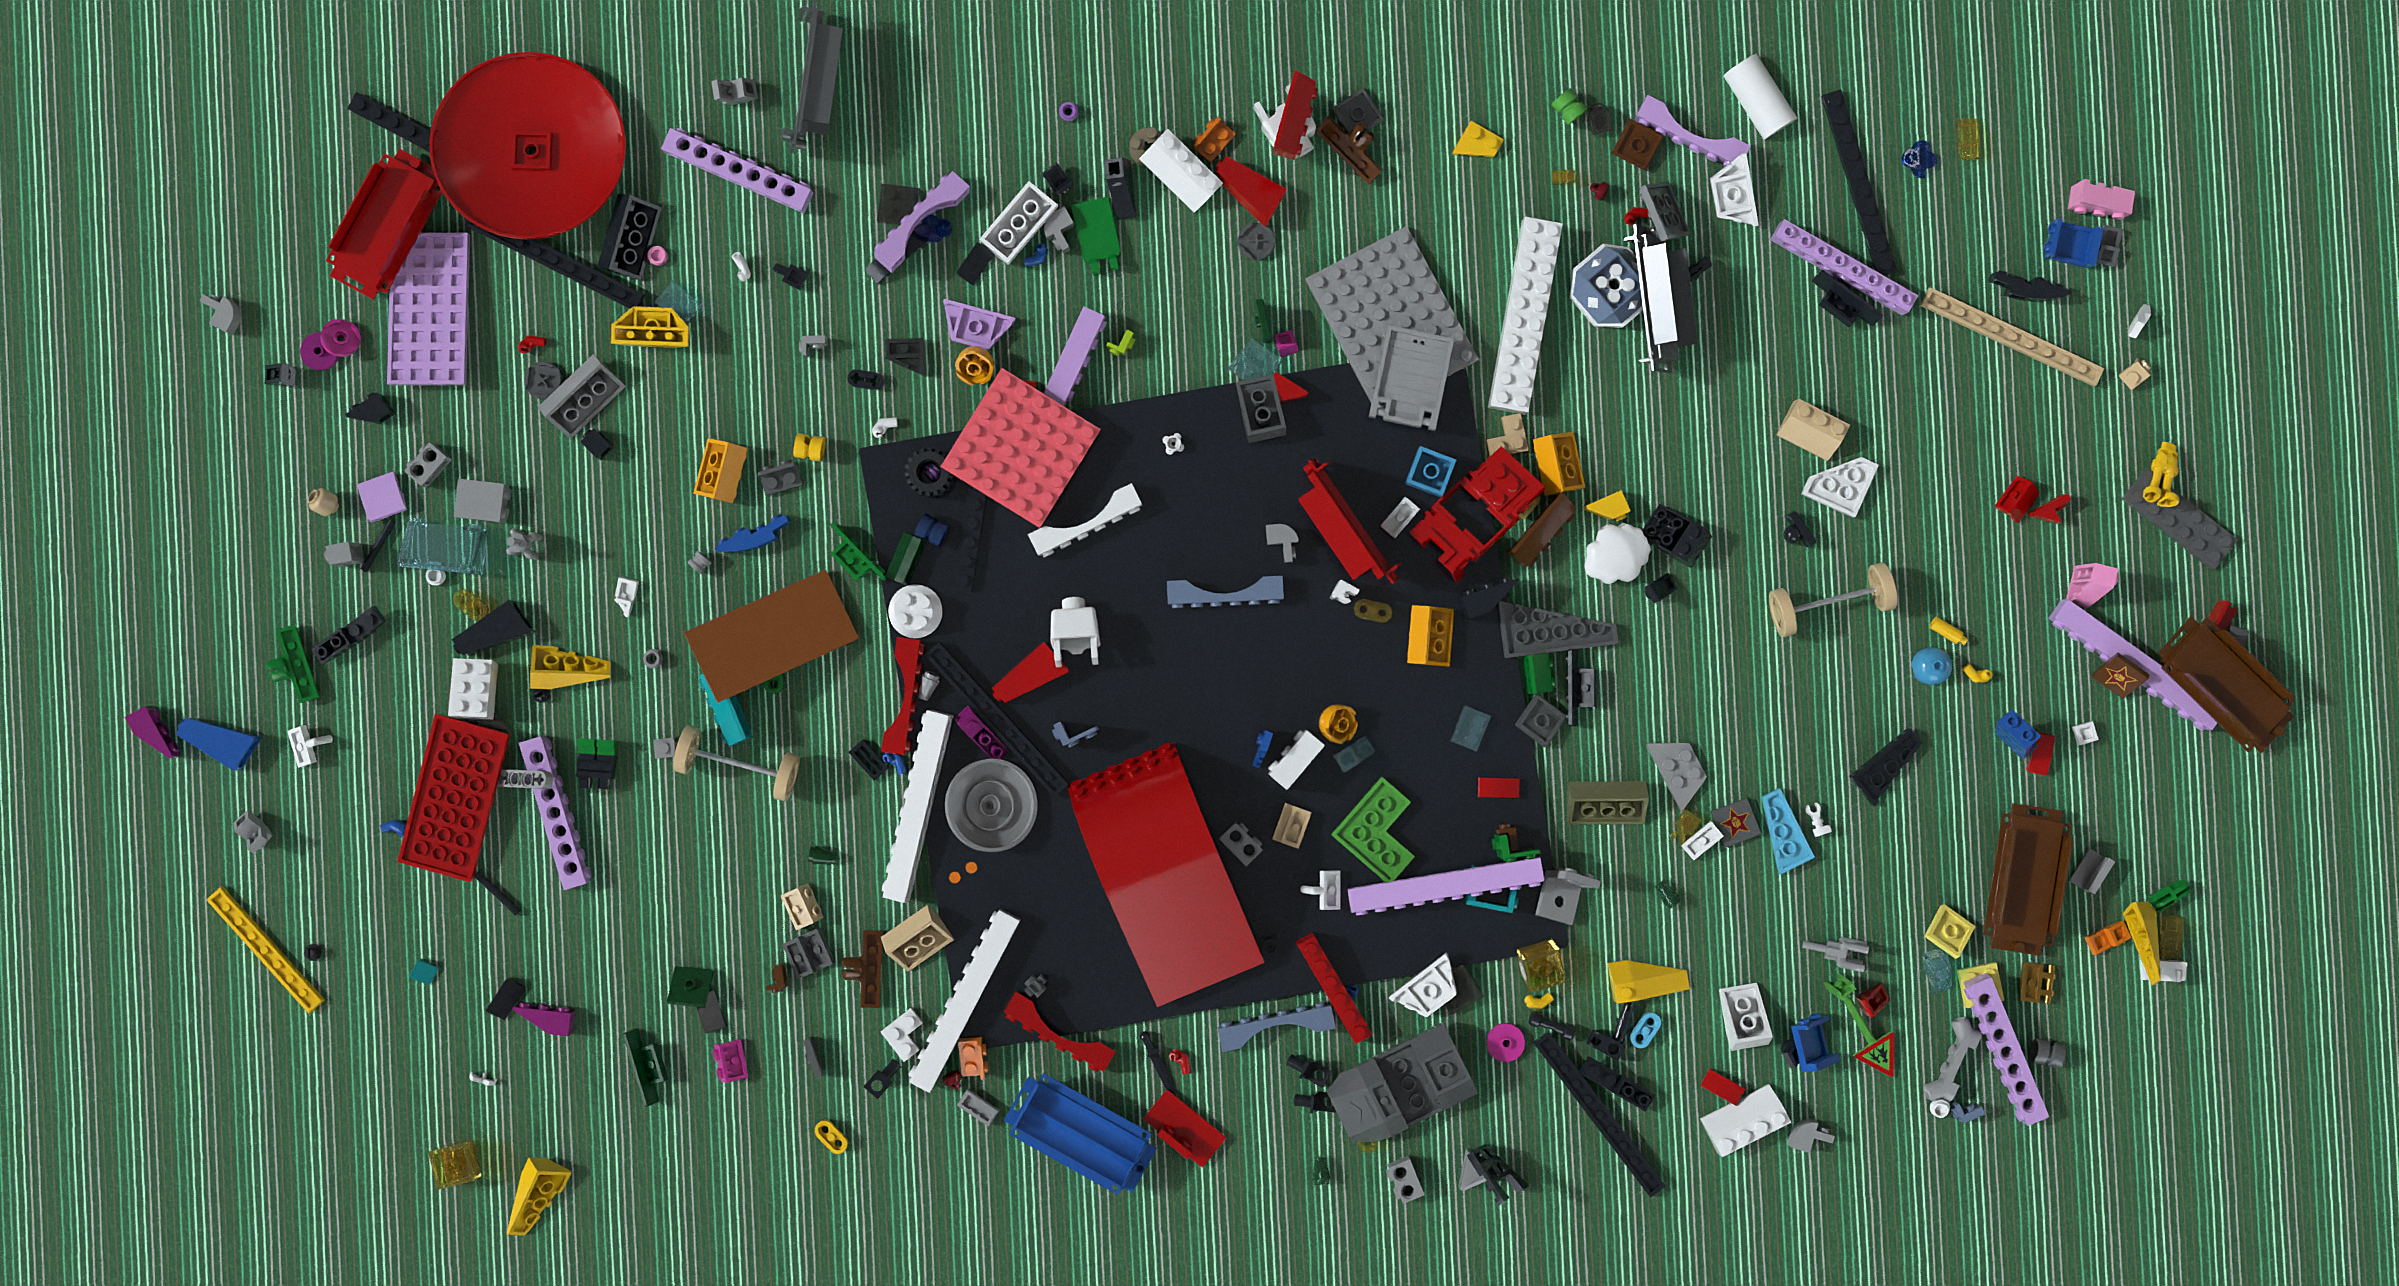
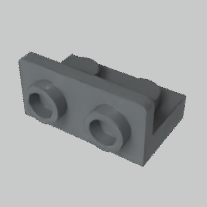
[758,460,803,496]

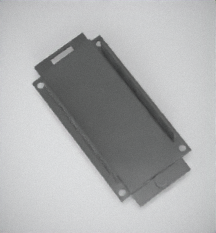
[780,0,843,153]
[1623,224,1698,374]

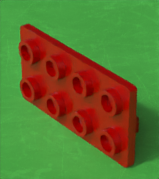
[1143,1089,1226,1167]

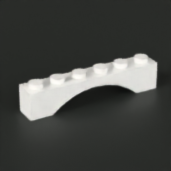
[1028,483,1142,557]

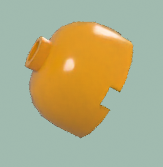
[955,346,994,385]
[1319,704,1358,744]

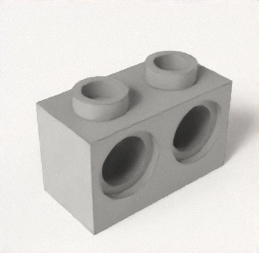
[404,442,452,488]
[325,542,365,567]
[1219,822,1263,866]
[1386,1156,1424,1204]

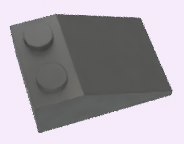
[1236,374,1286,443]

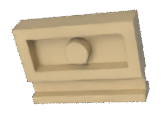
[1272,803,1312,849]

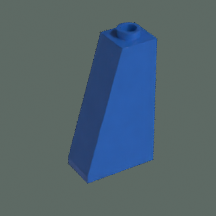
[176,718,262,771]

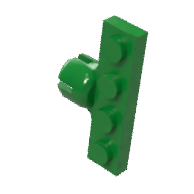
[266,624,320,703]

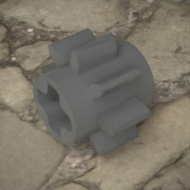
[1024,973,1048,997]

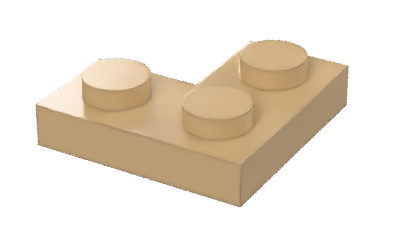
[1486,413,1528,456]

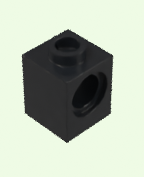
[581,429,615,460]

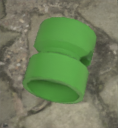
[1551,88,1587,125]

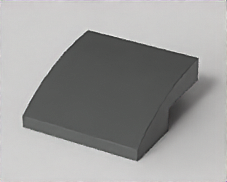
[782,927,835,979]

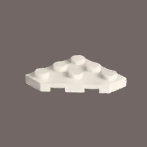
[1801,457,1879,518]

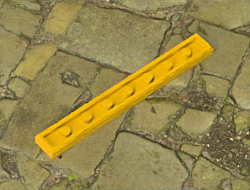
[206,886,325,1014]

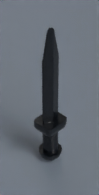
[1139,1031,1176,1096]

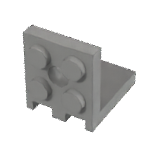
[1535,868,1601,925]

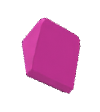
[1273,329,1298,357]

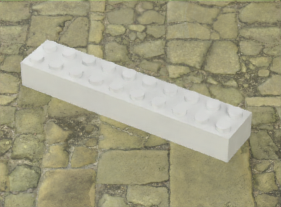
[1488,217,1563,415]

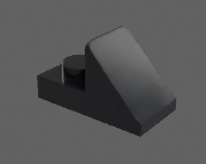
[264,363,296,386]

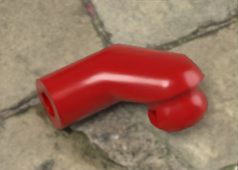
[1624,207,1649,225]
[518,335,547,354]
[1169,1049,1192,1074]

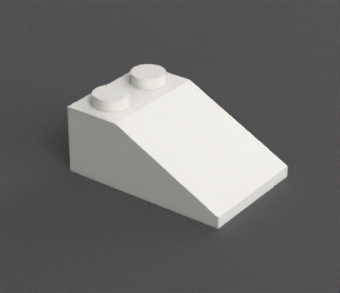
[1719,983,1773,1051]

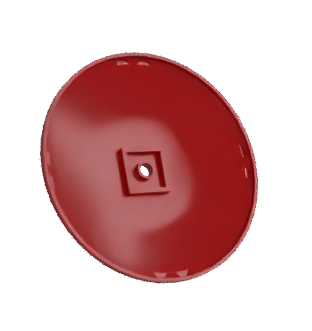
[429,52,626,239]

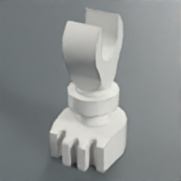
[1806,803,1832,837]

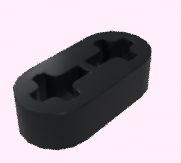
[847,370,885,391]

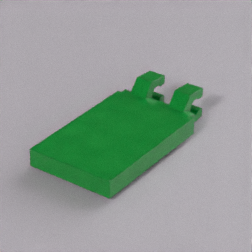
[1071,197,1121,275]

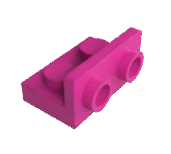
[712,1039,748,1083]

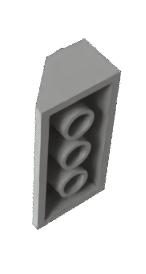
[538,354,626,439]

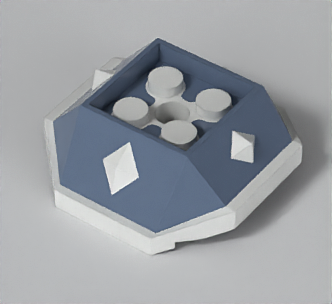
[1570,244,1643,328]

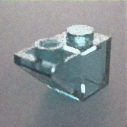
[1333,735,1375,773]
[1923,948,1952,994]

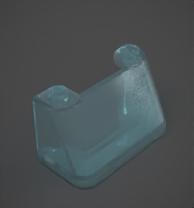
[397,518,487,576]

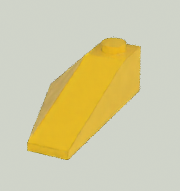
[530,645,611,689]
[2122,902,2161,986]
[507,1157,572,1235]

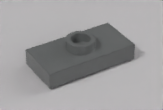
[803,1037,825,1078]

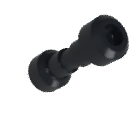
[1528,1010,1576,1040]

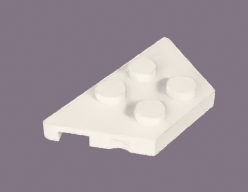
[1710,152,1759,226]
[1389,952,1457,1017]

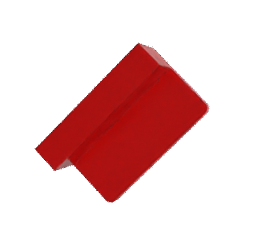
[1995,476,2040,523]
[2206,600,2237,630]

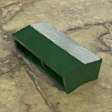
[885,533,926,586]

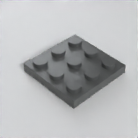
[1639,181,1691,242]

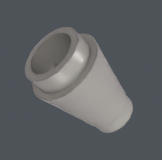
[918,671,940,701]

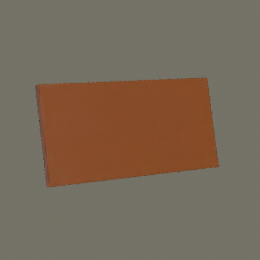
[684,570,859,703]

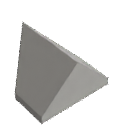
[1458,1148,1486,1191]

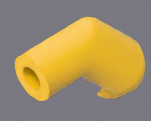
[1962,663,1993,683]
[1524,992,1554,1010]

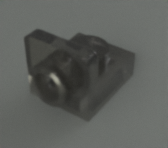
[1586,103,1612,135]

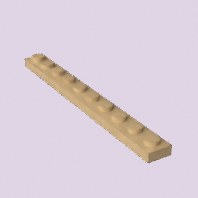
[1920,287,2104,387]

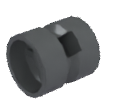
[2029,1038,2066,1069]

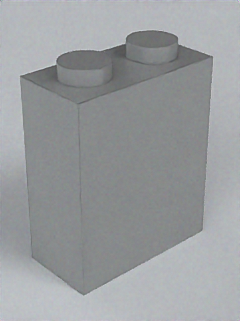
[454,479,511,523]

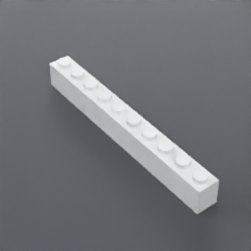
[882,710,954,903]
[909,908,1021,1093]

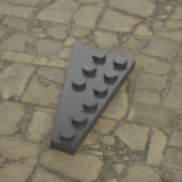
[1497,601,1619,658]

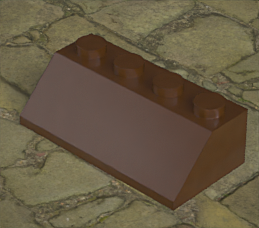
[1507,492,1577,568]

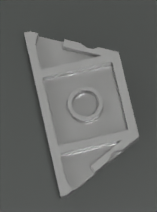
[1646,743,1707,810]

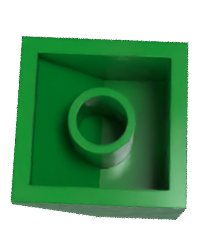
[1523,653,1556,694]

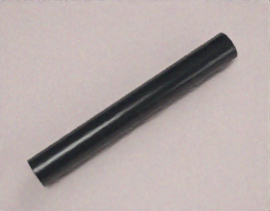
[360,519,396,572]
[474,871,521,916]

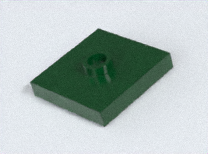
[1254,298,1271,343]
[667,966,714,1008]

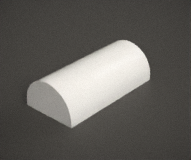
[1724,54,1798,140]
[979,181,1058,265]

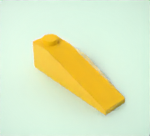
[1607,960,1690,1004]

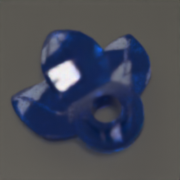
[1901,140,1938,179]
[914,214,952,242]

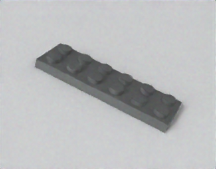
[2121,468,2238,570]

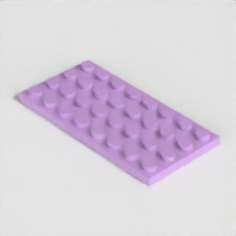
[387,233,470,385]

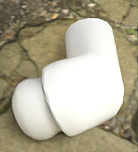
[732,252,751,282]
[872,417,898,438]

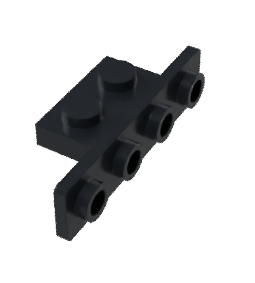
[1812,270,1883,327]
[1566,649,1597,726]

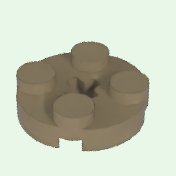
[1130,127,1162,166]

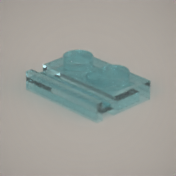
[655,281,703,325]
[1450,706,1491,752]

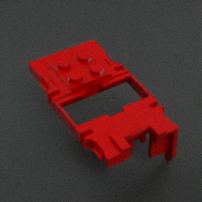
[1409,446,1545,583]

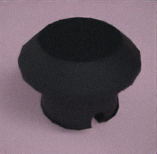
[304,944,322,961]

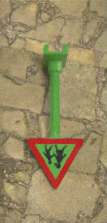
[1823,973,1894,1077]

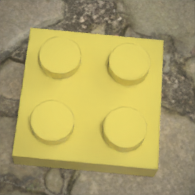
[1924,904,1976,959]
[1957,962,2004,1008]

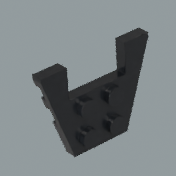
[1467,1144,1529,1206]

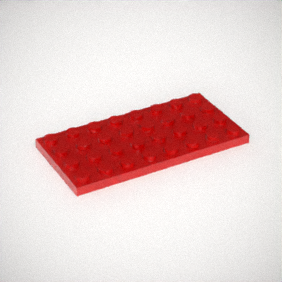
[397,713,511,882]

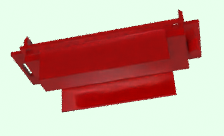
[325,148,442,300]
[1298,458,1402,584]

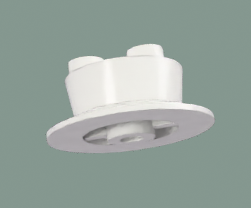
[889,585,942,638]

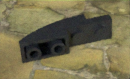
[1988,270,2071,302]
[312,606,386,665]
[1579,1056,1655,1112]

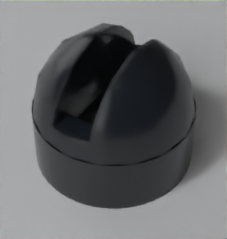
[532,689,549,703]

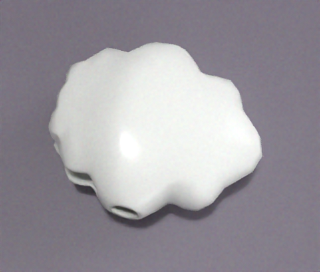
[1584,523,1651,584]

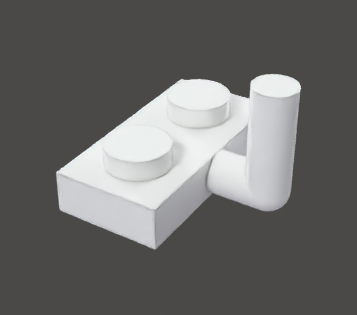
[287,725,333,768]
[1300,870,1340,910]

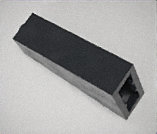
[451,600,535,656]

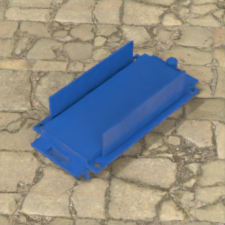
[1004,1073,1157,1195]

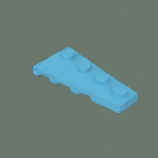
[1762,788,1815,875]

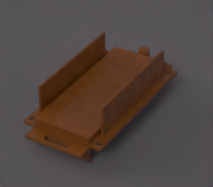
[2158,616,2295,753]
[1983,803,2073,956]

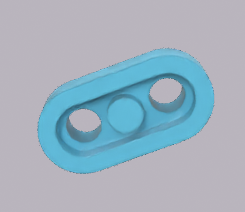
[1630,1012,1661,1048]

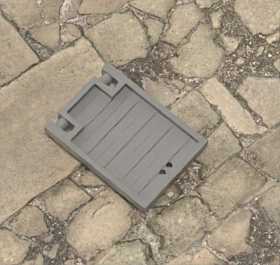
[1369,325,1454,431]

